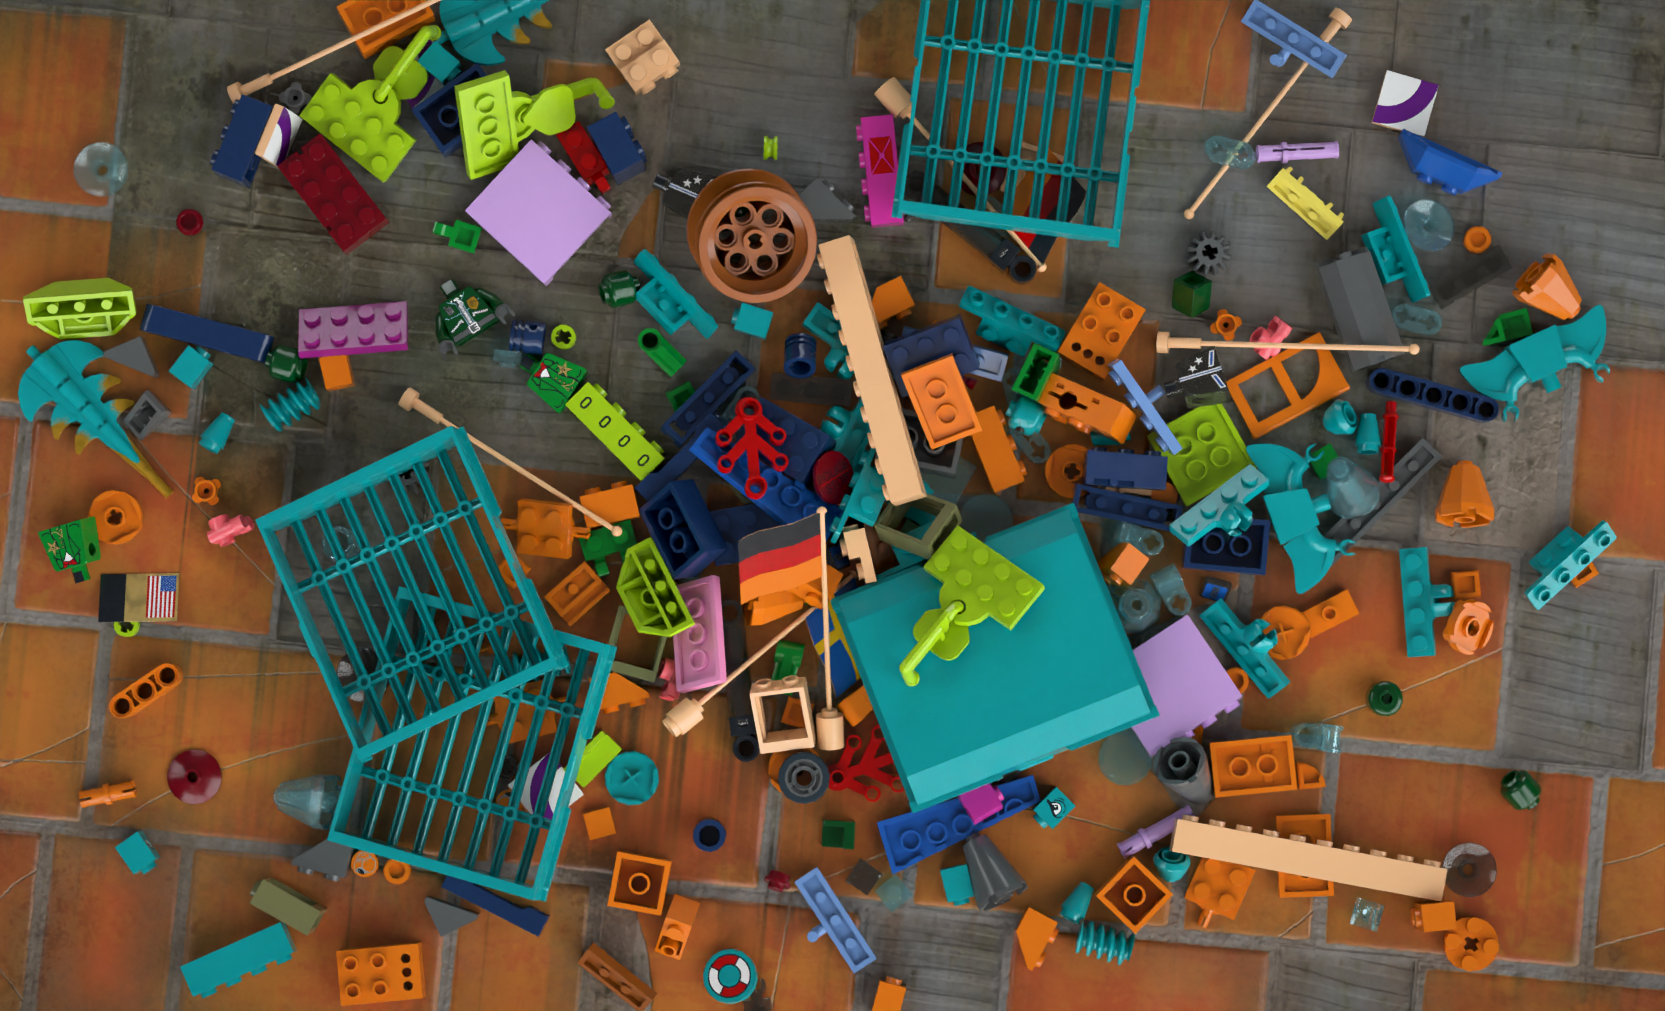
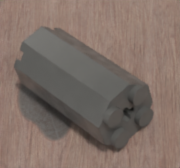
[1315,247,1405,373]

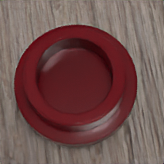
[176,209,204,236]
[764,870,791,892]

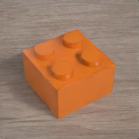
[607,850,673,916]
[1094,855,1173,934]

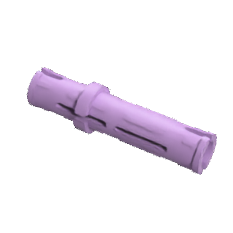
[1256,141,1339,163]
[1117,804,1195,859]

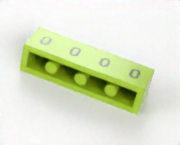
[565,382,665,481]

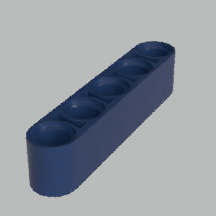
[140,304,274,363]
[1366,368,1499,423]

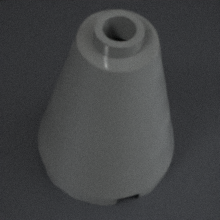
[1153,737,1213,805]
[963,832,1028,911]

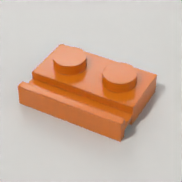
[544,561,611,627]

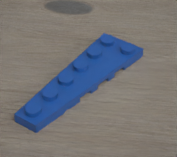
[689,427,843,541]
[877,775,1041,874]

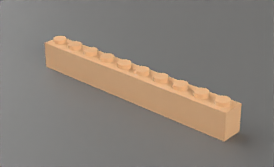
[817,235,927,506]
[1169,814,1447,902]

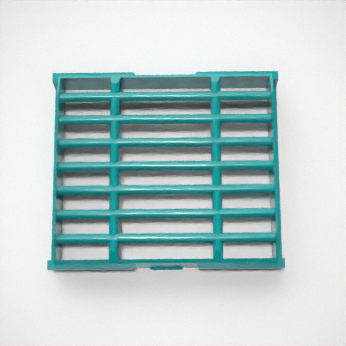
[891,0,1150,248]
[255,426,570,763]
[327,586,617,902]

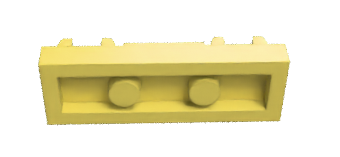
[1266,167,1344,240]

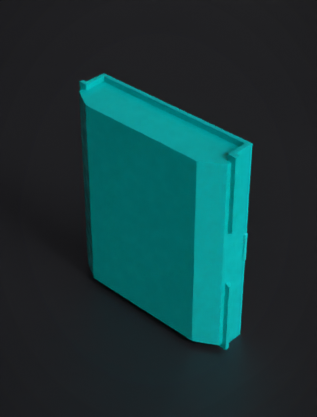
[830,503,1160,813]

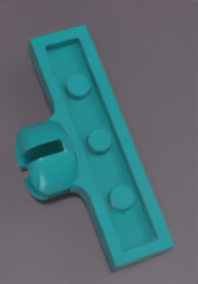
[802,302,895,381]
[820,397,871,470]
[1169,464,1269,547]
[1399,547,1455,657]
[1199,598,1291,699]

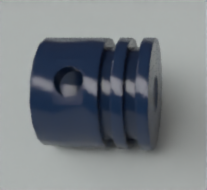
[509,319,546,355]
[784,333,817,379]
[693,818,726,852]

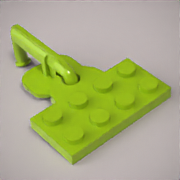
[299,25,441,183]
[454,70,615,180]
[899,525,1045,686]

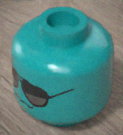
[1005,396,1047,436]

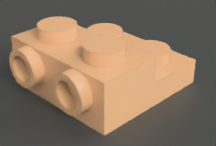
[605,19,680,95]
[839,524,877,585]

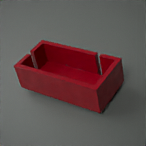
[277,134,390,255]

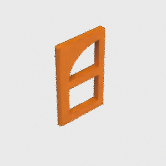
[1224,332,1350,440]

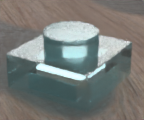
[493,349,524,369]
[875,874,913,912]
[1350,897,1384,932]

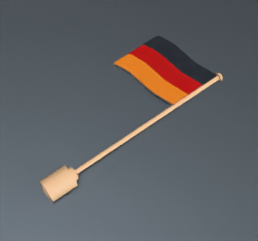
[874,77,1086,272]
[738,506,844,750]

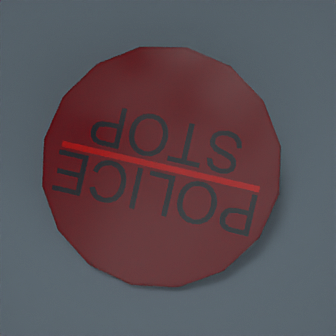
[813,451,854,505]

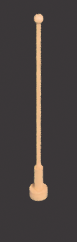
[227,0,441,103]
[1184,7,1352,219]
[1156,331,1420,354]
[398,387,622,537]

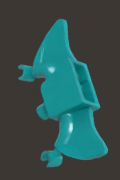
[1459,305,1610,422]
[1246,443,1357,594]

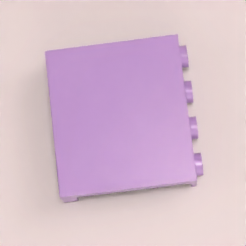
[465,139,612,286]
[1131,614,1242,758]

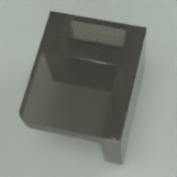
[845,857,883,895]

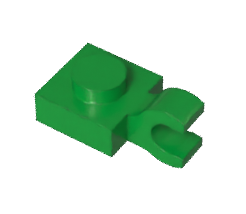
[432,220,482,254]

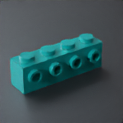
[180,922,297,999]

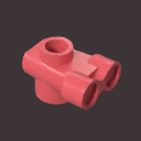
[1249,315,1293,360]
[207,514,254,547]
[658,657,680,701]

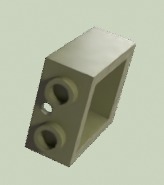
[874,493,963,560]
[608,605,668,683]
[249,877,328,935]

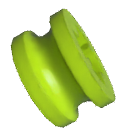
[763,136,778,160]
[551,325,576,350]
[114,622,140,637]

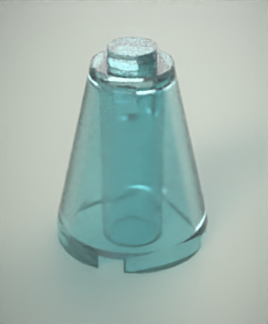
[1326,457,1380,519]

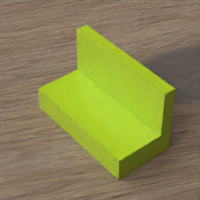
[563,730,623,788]

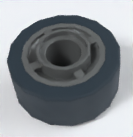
[778,752,830,804]

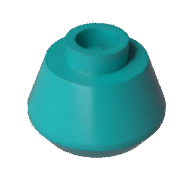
[1323,399,1358,435]
[1153,847,1191,882]

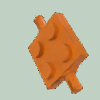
[501,498,590,559]
[486,679,566,744]
[1184,857,1256,929]

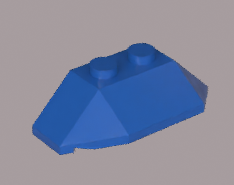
[1398,129,1503,196]

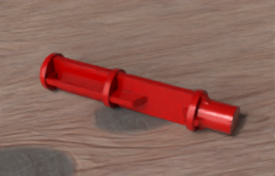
[1378,401,1399,483]

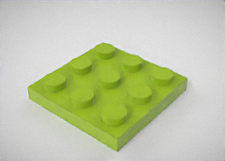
[1146,396,1257,507]

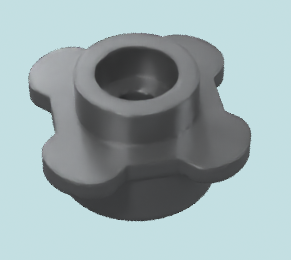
[279,82,312,114]

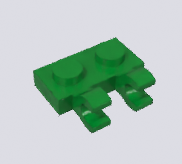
[579,519,638,578]

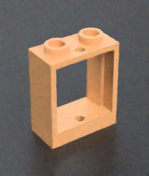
[750,675,816,754]

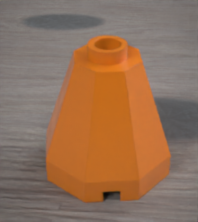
[1512,253,1582,320]
[1435,460,1494,528]
[742,590,806,626]

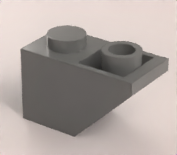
[799,178,855,223]
[291,839,355,881]

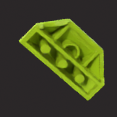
[23,278,136,340]
[616,537,695,637]

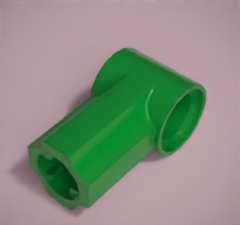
[638,328,687,377]
[771,639,805,696]

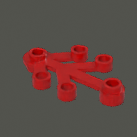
[715,397,789,500]
[828,725,905,802]

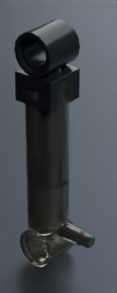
[903,170,1036,285]
[721,599,760,762]

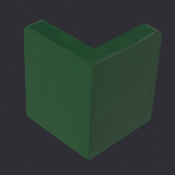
[1172,271,1212,318]
[821,819,855,849]

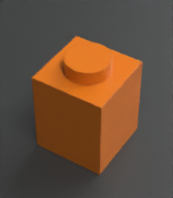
[319,355,356,392]
[871,976,906,1011]

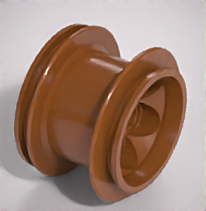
[686,168,817,303]

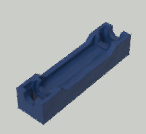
[660,350,756,449]
[635,411,728,501]
[1070,484,1183,532]
[441,875,550,937]

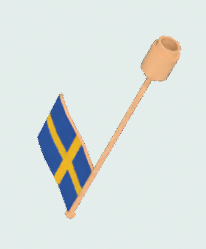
[662,570,861,737]

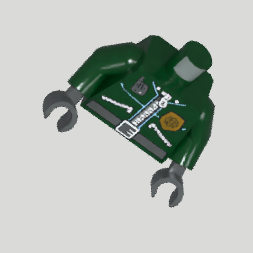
[436,279,515,360]

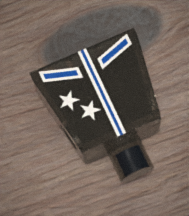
[652,168,717,220]
[1163,346,1231,408]

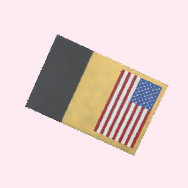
[98,573,179,622]

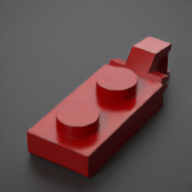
[556,121,611,195]

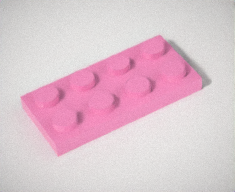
[673,575,727,693]

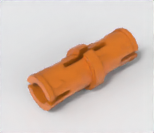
[79,780,137,808]

